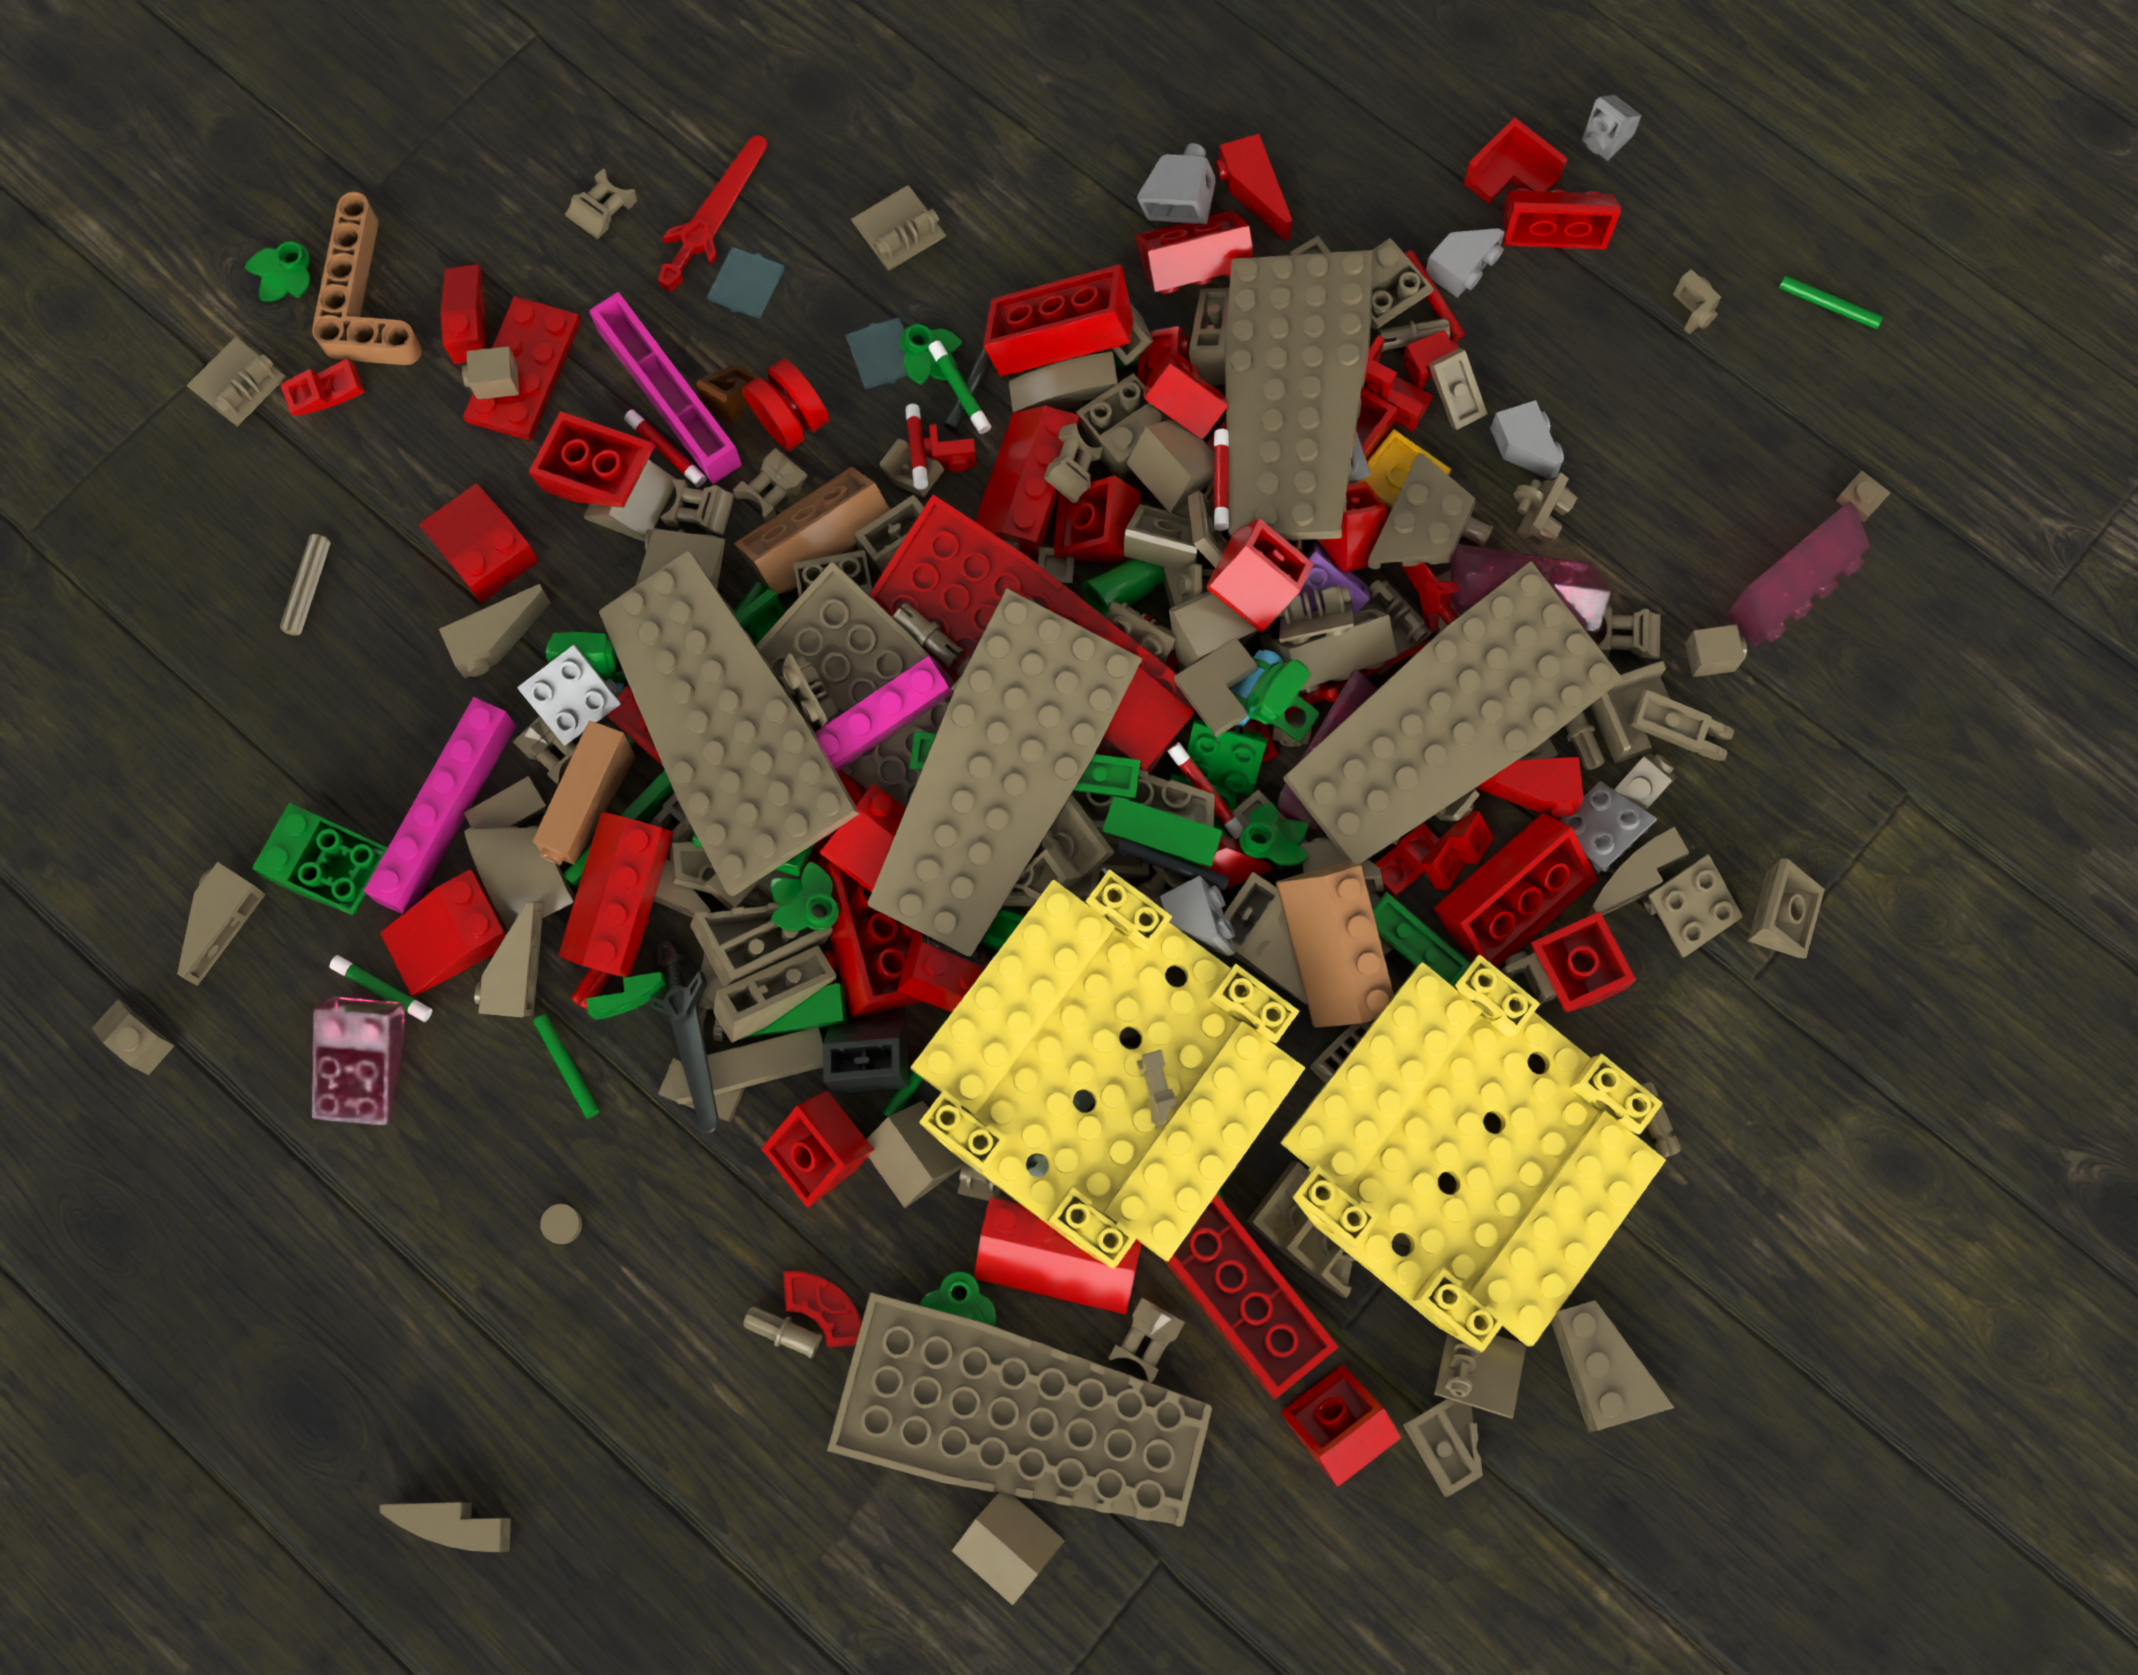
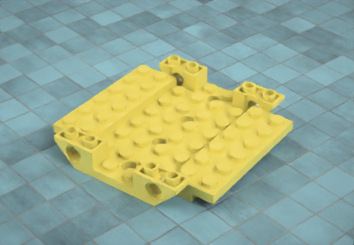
[910,869,1305,1270]
[1280,954,1666,1352]

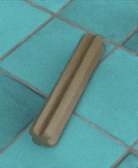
[280,534,330,636]

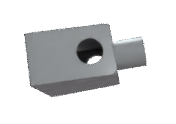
[1137,143,1216,224]

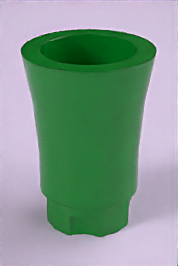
[1082,558,1165,617]

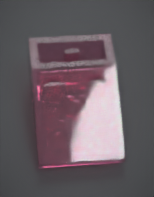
[312,996,405,1126]

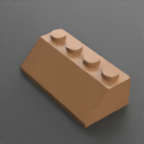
[734,467,890,595]
[1276,860,1394,1028]

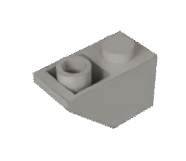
[1582,95,1641,161]
[1426,228,1505,298]
[1490,400,1564,479]
[1160,876,1235,956]

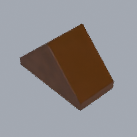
[696,364,756,425]

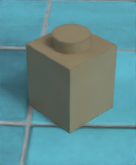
[462,346,519,399]
[1685,625,1747,677]

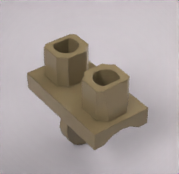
[1514,472,1578,543]

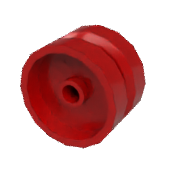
[742,358,830,452]

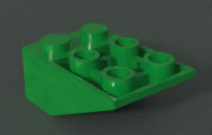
[252,803,388,916]

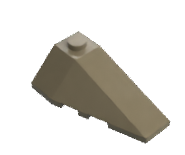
[1071,769,1215,836]

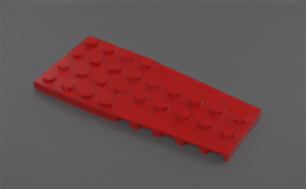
[869,494,1194,775]

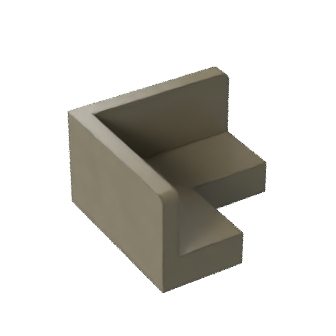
[1590,661,1670,764]

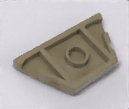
[1368,453,1475,569]

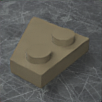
[1403,1399,1483,1497]

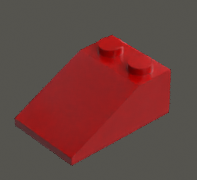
[529,411,655,508]
[419,483,540,604]
[380,869,508,998]

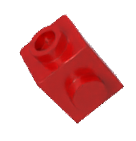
[924,424,977,472]

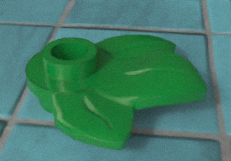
[245,241,311,301]
[900,324,962,385]
[1239,803,1309,866]
[770,862,839,931]
[920,1271,996,1327]

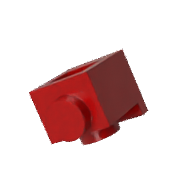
[1402,330,1459,389]

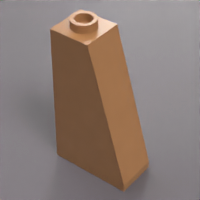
[533,720,636,865]

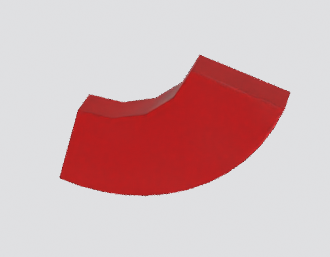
[783,1271,863,1348]

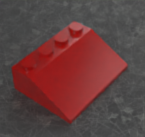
[822,861,924,1018]

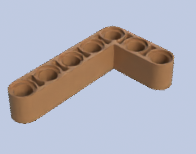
[312,192,422,365]

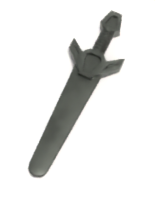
[650,939,719,1133]

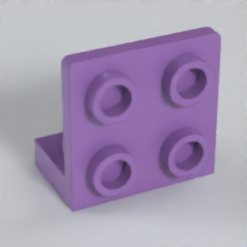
[1280,541,1370,618]

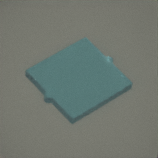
[707,247,785,319]
[845,317,908,390]

